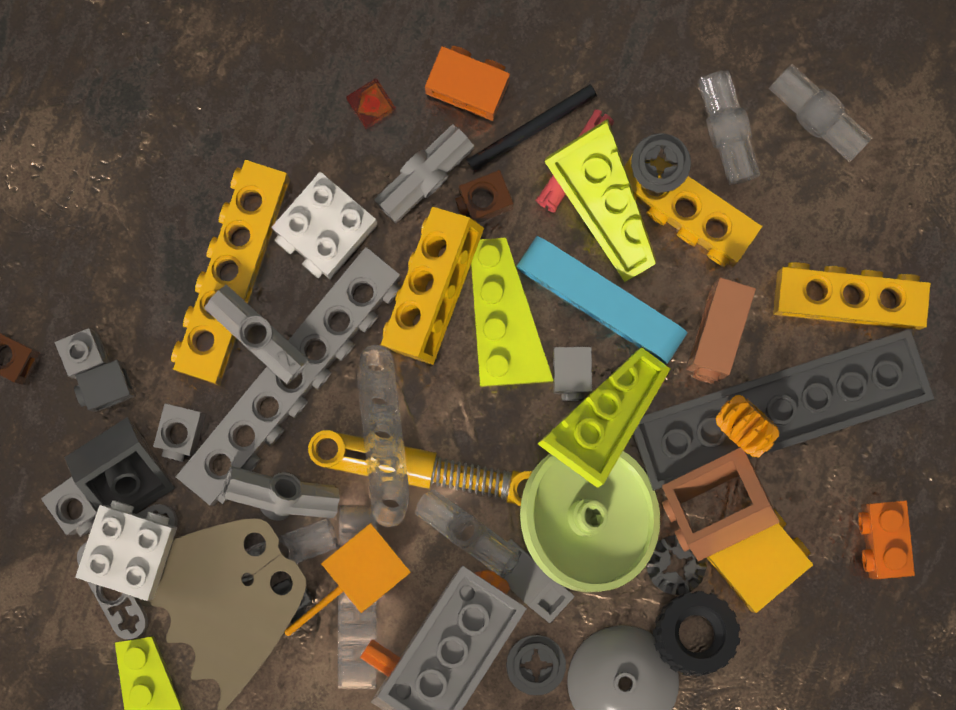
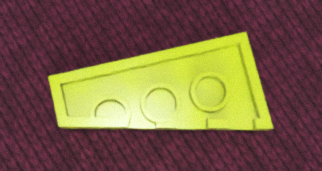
[544,119,656,282]
[471,238,554,387]
[537,347,671,488]
[115,636,184,710]

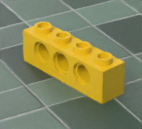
[624,154,763,267]
[380,207,484,365]
[773,262,931,330]

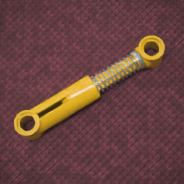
[308,430,532,507]

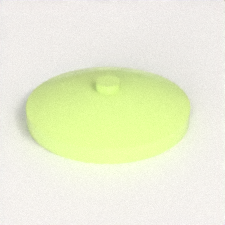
[520,451,660,592]

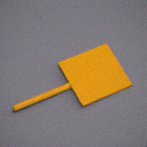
[284,523,411,636]

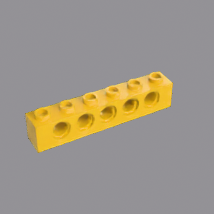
[171,160,290,386]

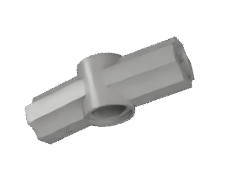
[222,466,340,521]

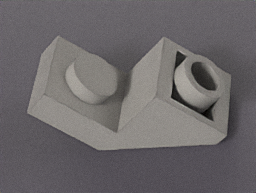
[486,539,575,623]

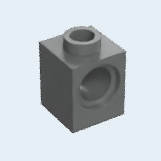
[74,360,136,412]

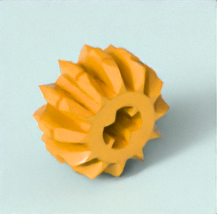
[715,395,779,458]

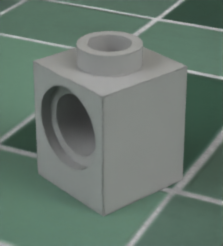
[54,328,110,380]
[553,347,592,401]
[153,403,206,462]
[41,477,98,537]

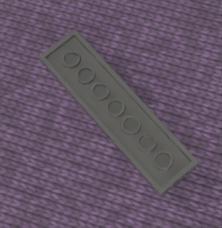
[633,329,934,491]

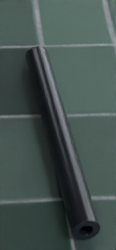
[466,84,597,172]

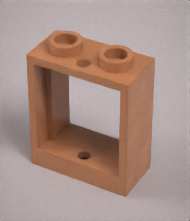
[686,277,756,384]
[662,448,780,561]

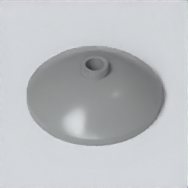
[567,625,679,710]

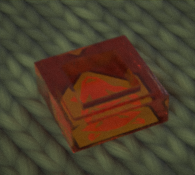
[346,78,396,129]

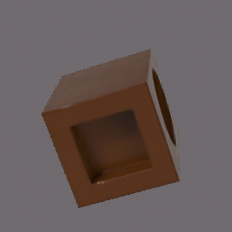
[455,170,514,223]
[0,333,40,385]

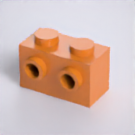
[425,46,510,121]
[858,501,915,579]

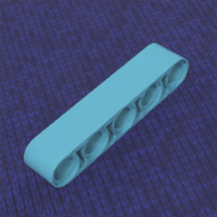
[516,236,687,364]

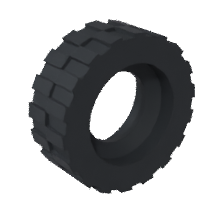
[653,591,741,676]

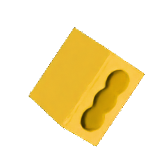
[706,509,813,613]

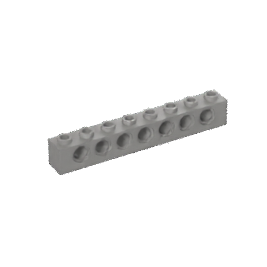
[176,247,401,506]

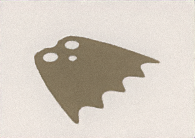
[141,518,306,710]

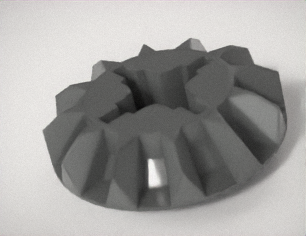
[631,133,691,194]
[647,535,707,595]
[506,635,566,695]

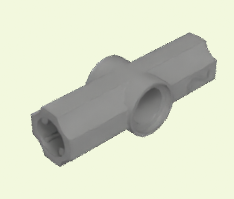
[374,124,474,223]
[204,284,309,385]

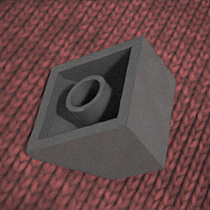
[64,417,175,514]

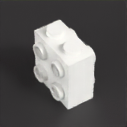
[271,172,378,279]
[75,500,177,601]

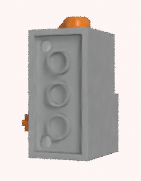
[360,566,527,710]

